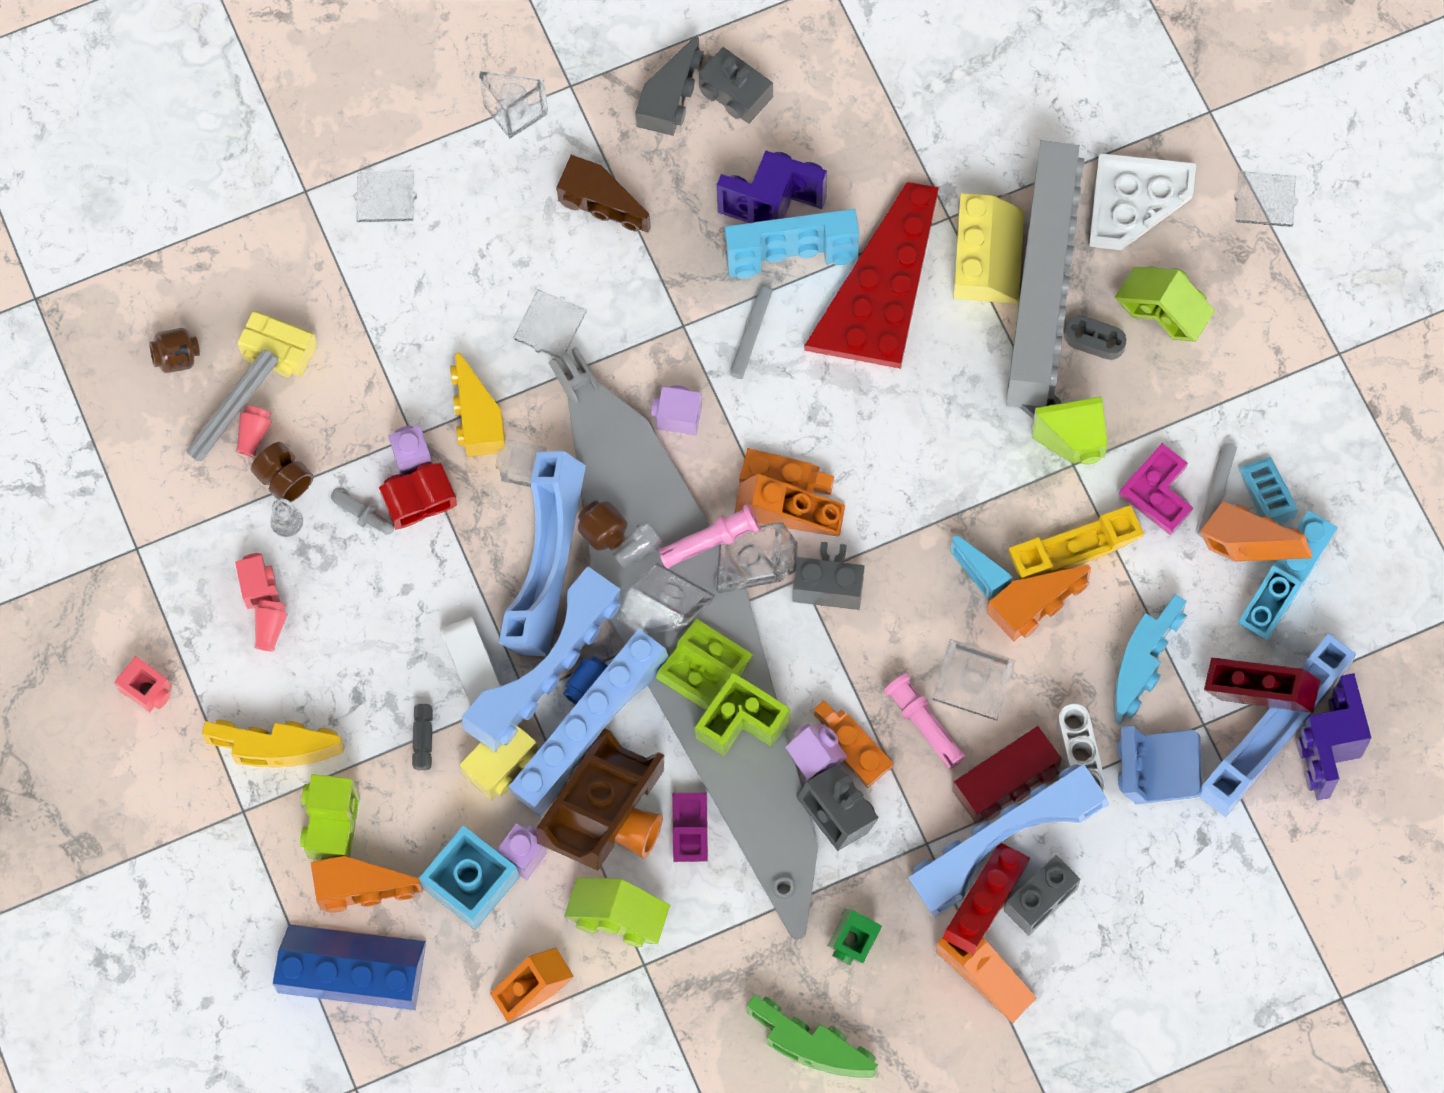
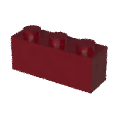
[1204,657,1321,713]
[952,726,1062,823]

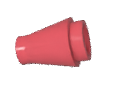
[236,406,272,457]
[254,600,288,652]

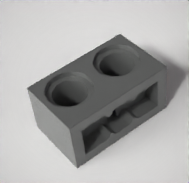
[1004,855,1081,936]

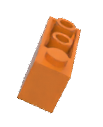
[734,474,845,537]
[1200,501,1313,562]
[987,565,1091,642]
[311,856,423,913]
[936,937,1037,1024]

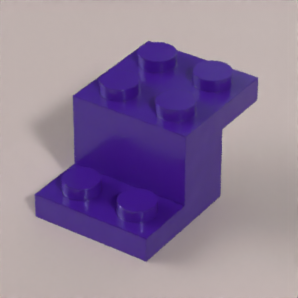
[716,150,827,223]
[1297,673,1372,801]

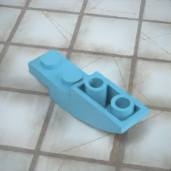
[1238,510,1338,641]
[1114,594,1187,725]

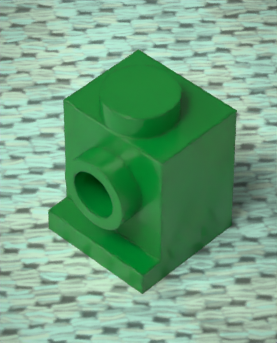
[827,908,882,965]

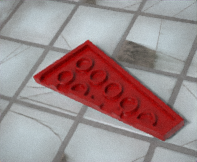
[804,182,939,369]

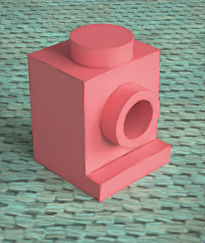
[235,553,280,609]
[114,656,171,713]

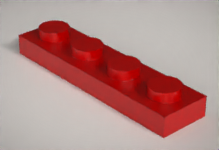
[942,842,1030,955]

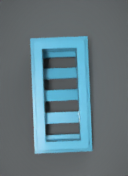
[1239,457,1298,524]
[950,535,1013,600]

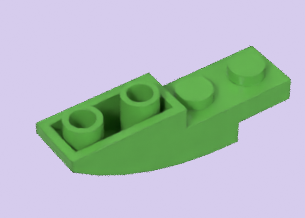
[747,995,878,1078]

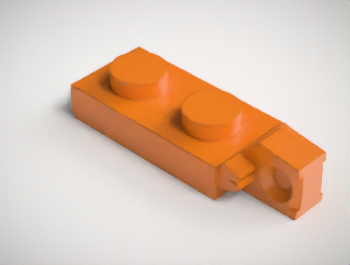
[739,448,834,495]
[813,700,894,788]

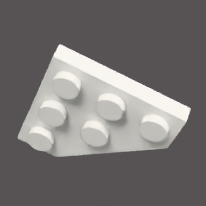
[1089,153,1196,250]

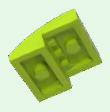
[656,619,753,710]

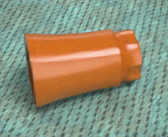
[615,808,663,859]

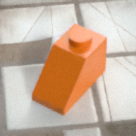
[490,948,574,1022]

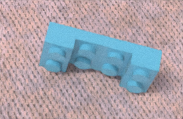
[724,209,859,279]

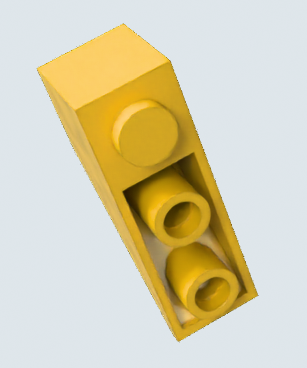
[450,353,507,457]

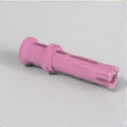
[658,503,761,569]
[883,673,966,770]

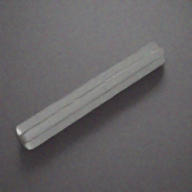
[187,349,278,461]

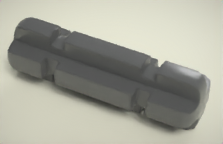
[412,704,433,771]

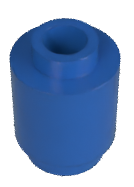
[563,657,608,705]

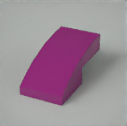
[672,793,708,862]

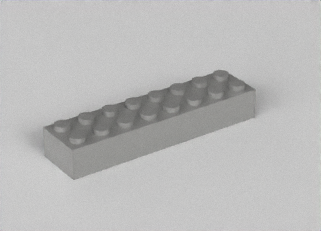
[1006,140,1084,407]

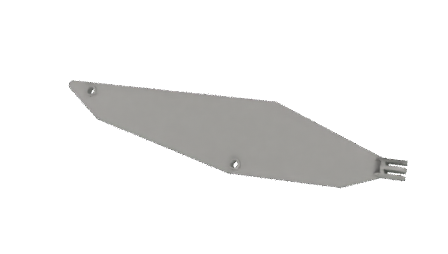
[548,347,818,939]

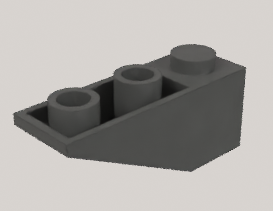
[635,37,704,136]

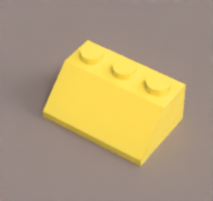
[953,193,1024,303]

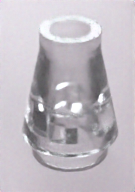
[270,499,303,537]
[612,521,663,569]

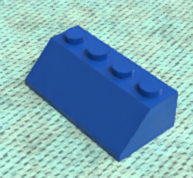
[273,924,426,1010]

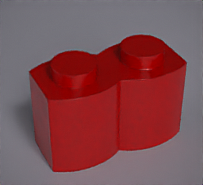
[379,462,457,530]

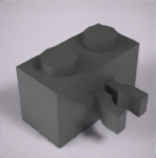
[699,47,773,124]
[793,542,865,610]
[797,764,879,851]

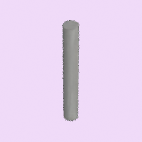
[730,286,773,379]
[1197,443,1237,537]

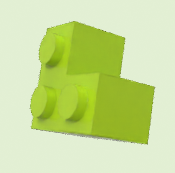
[1114,266,1215,342]
[695,673,791,757]
[300,774,360,860]
[564,877,670,947]

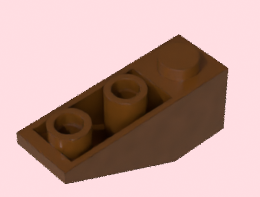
[556,155,651,233]

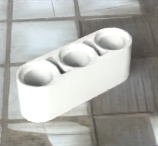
[440,616,501,706]
[1057,704,1105,792]

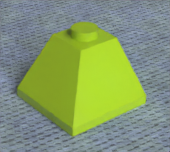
[1031,396,1108,465]

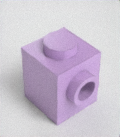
[651,385,702,435]
[388,425,431,476]
[785,724,847,780]
[496,823,547,880]

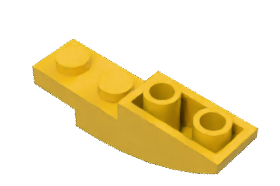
[202,720,345,768]

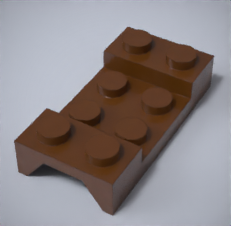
[537,728,665,871]

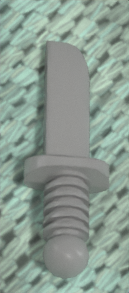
[331,489,394,535]

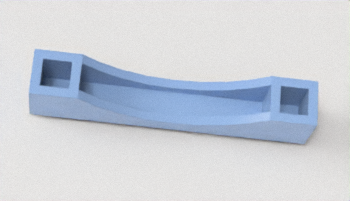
[499,451,586,656]
[462,566,621,752]
[509,629,669,816]
[1199,633,1356,818]
[908,764,1109,917]

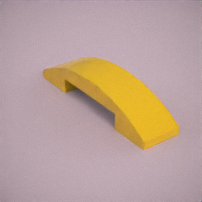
[1008,505,1144,579]

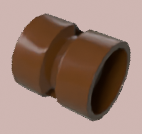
[250,441,314,505]

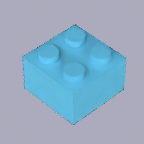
[419,825,520,930]

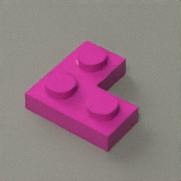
[1119,443,1193,536]

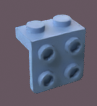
[1117,726,1202,805]

